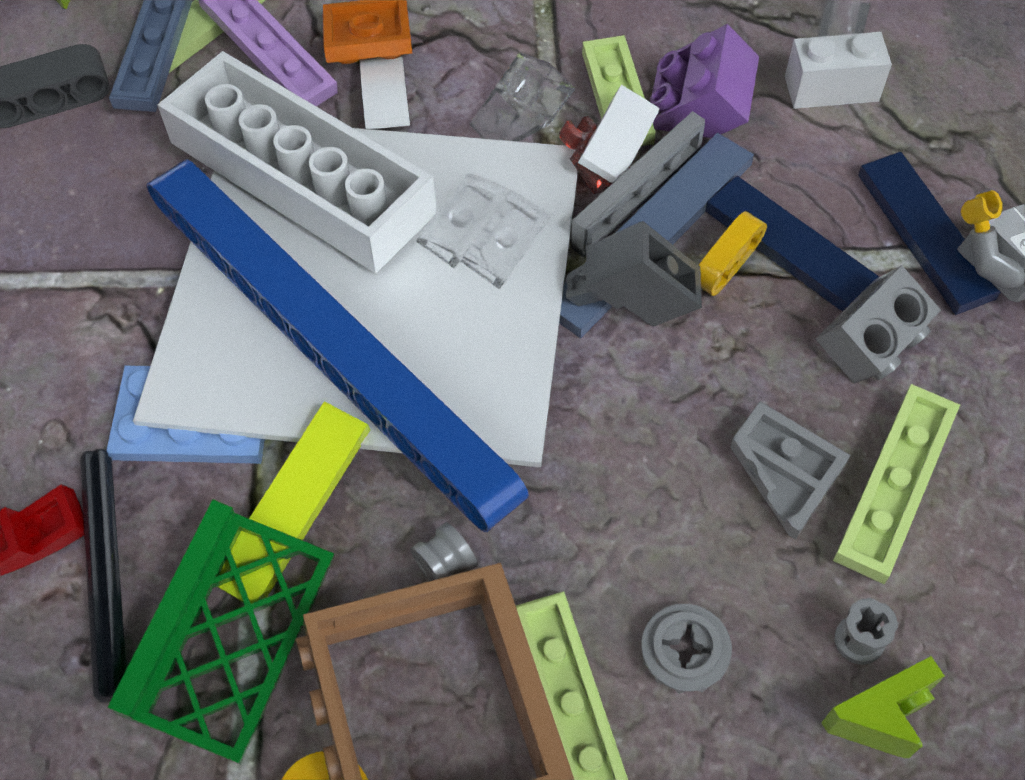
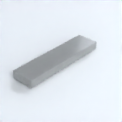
[571,111,705,257]

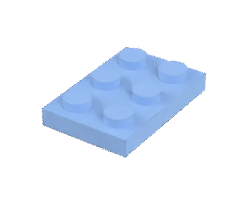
[106,365,265,464]

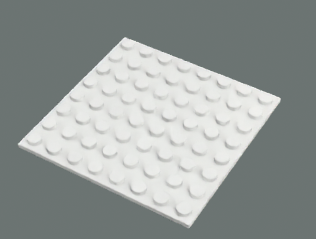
[133,128,581,467]

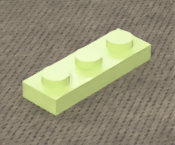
[582,35,656,146]

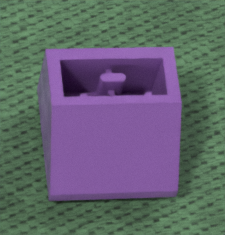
[650,24,759,138]

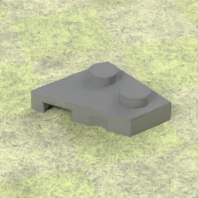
[730,402,851,540]

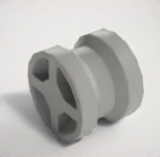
[410,522,478,581]

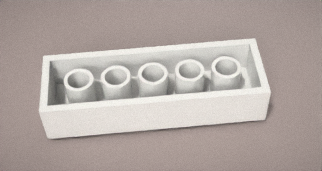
[157,51,437,273]

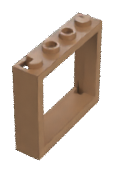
[296,563,574,780]

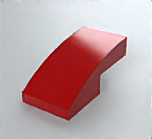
[0,484,84,576]

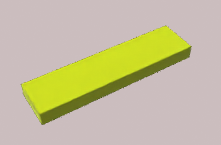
[218,401,371,603]

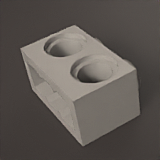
[816,265,941,384]

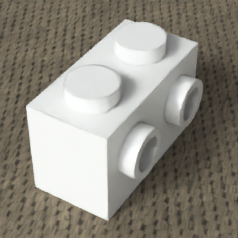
[785,32,892,109]

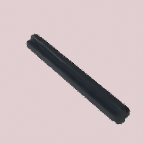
[80,449,126,703]

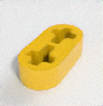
[698,211,767,296]

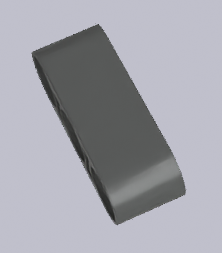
[0,44,110,128]

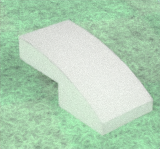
[360,56,410,129]
[578,85,660,183]

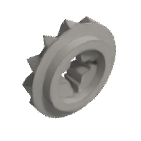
[641,604,732,694]

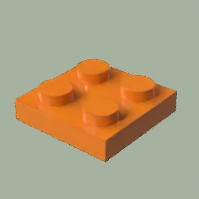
[323,0,413,64]

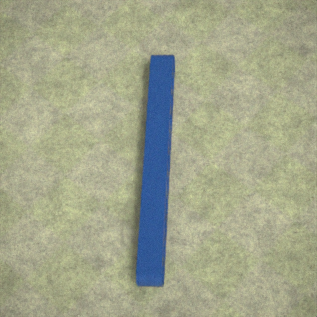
[146,159,529,532]

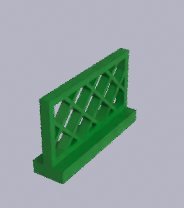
[107,499,334,765]

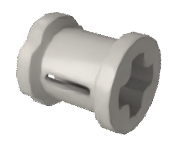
[834,598,898,665]

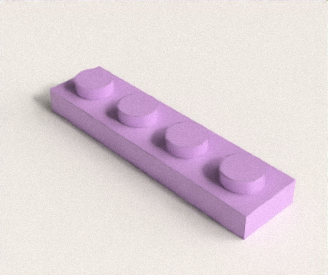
[199,0,338,106]

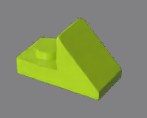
[821,656,945,759]

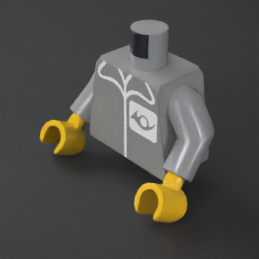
[957,190,1025,303]

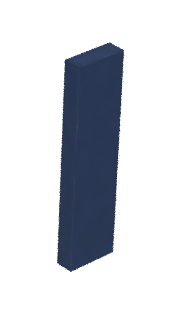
[858,152,1001,315]
[706,176,879,312]

